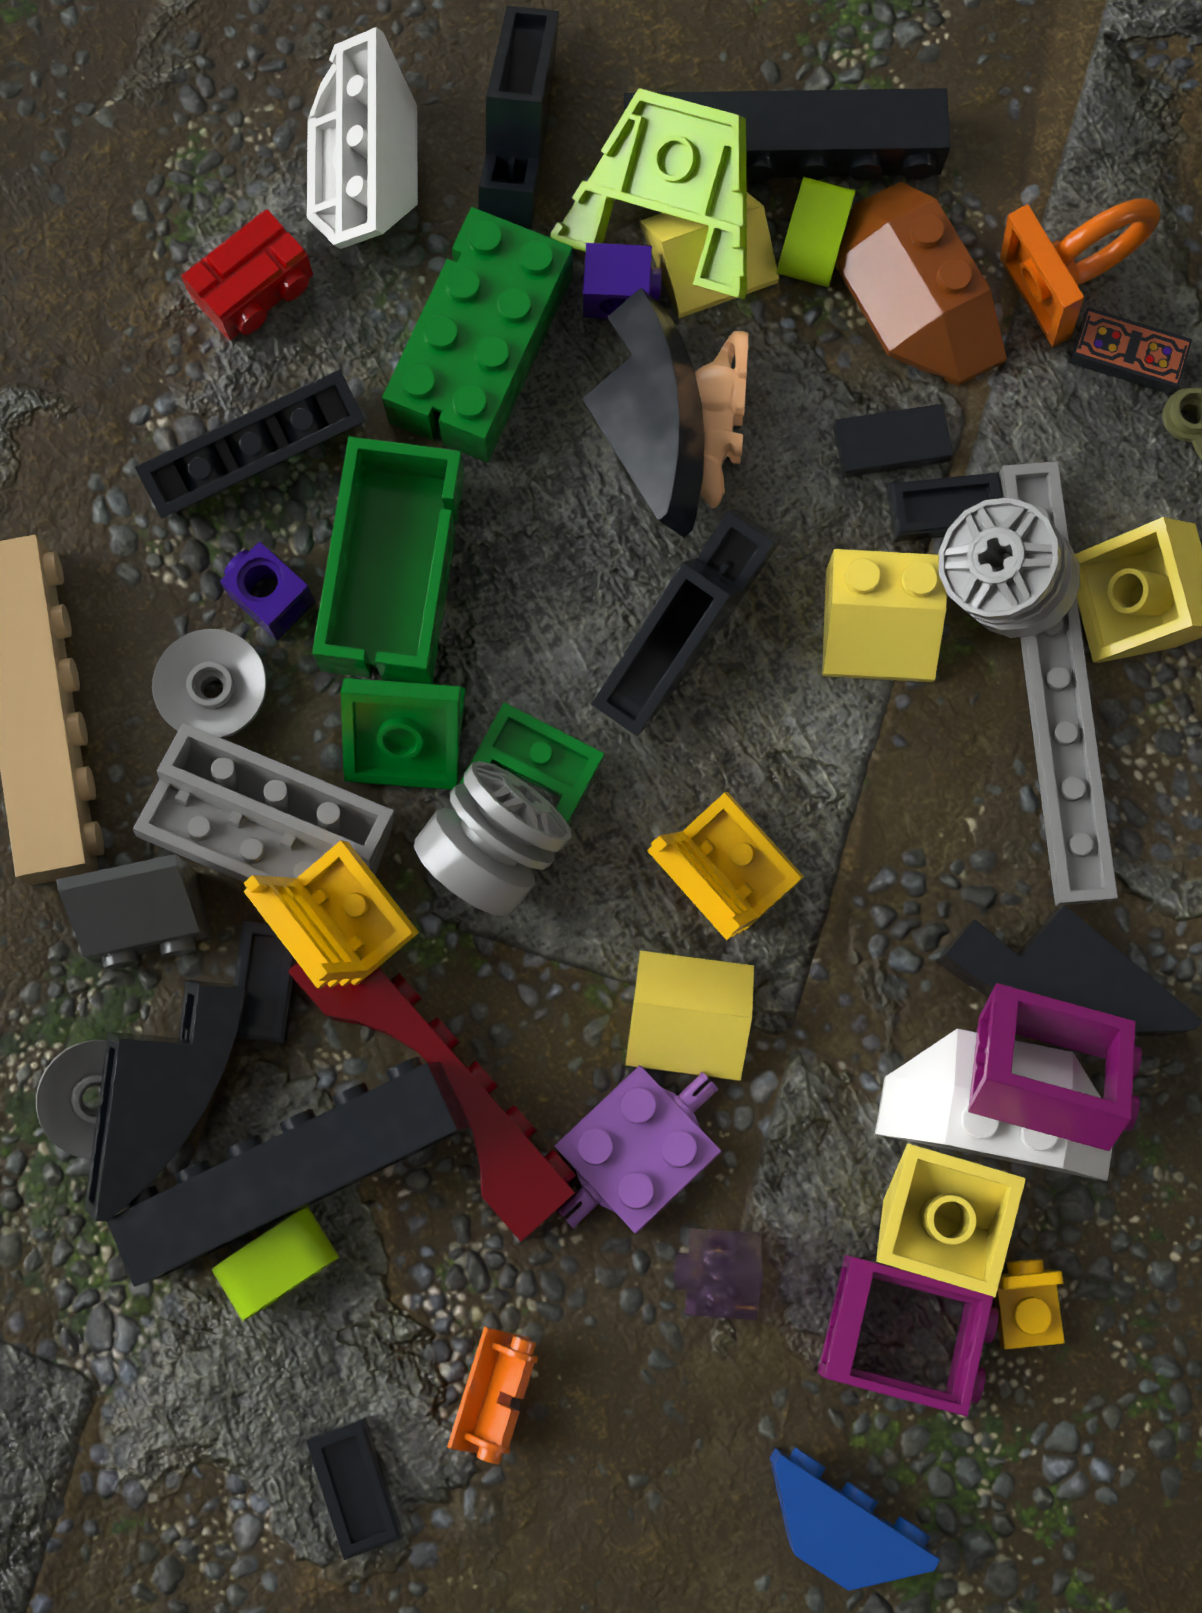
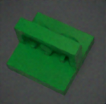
[341,678,465,790]

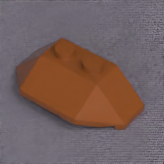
[835,182,1007,386]

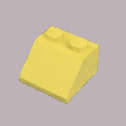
[1075,517,1202,663]
[822,549,947,682]

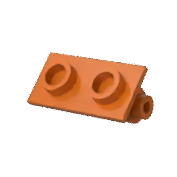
[447,1327,538,1464]

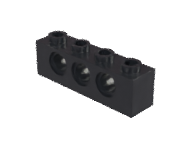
[135,369,365,519]

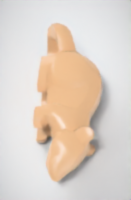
[695,331,748,508]

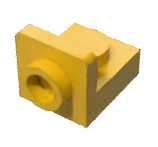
[994,1259,1065,1349]

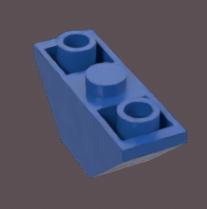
[769,1447,940,1591]

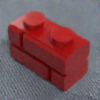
[181,209,313,341]

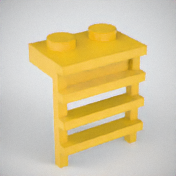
[647,792,804,940]
[244,840,419,989]

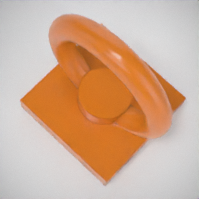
[1000,198,1161,348]

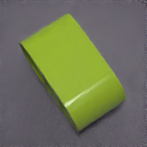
[777,177,856,288]
[211,1207,340,1322]

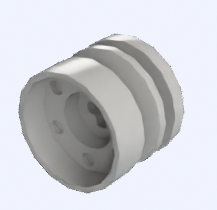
[939,497,1080,638]
[414,761,572,917]

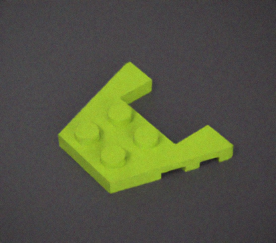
[550,88,747,299]

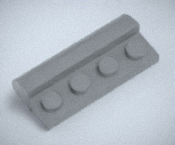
[133,722,394,882]

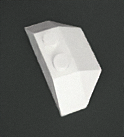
[307,27,418,249]
[875,1029,1112,1181]

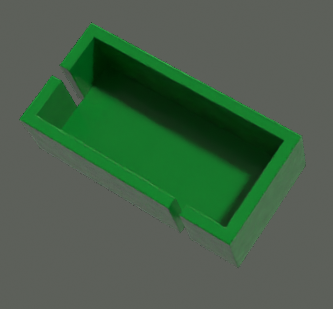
[382,207,573,463]
[312,436,465,684]

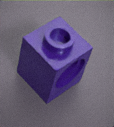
[583,243,661,319]
[220,541,316,641]

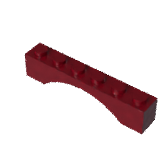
[288,963,576,1242]

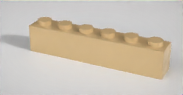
[0,534,104,886]

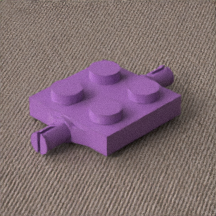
[555,1065,721,1235]

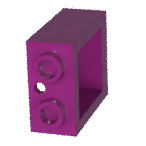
[968,983,1142,1151]
[817,1255,999,1417]

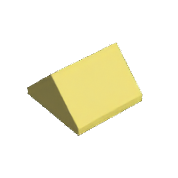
[640,192,779,318]
[625,951,754,1081]
[876,1144,1026,1297]

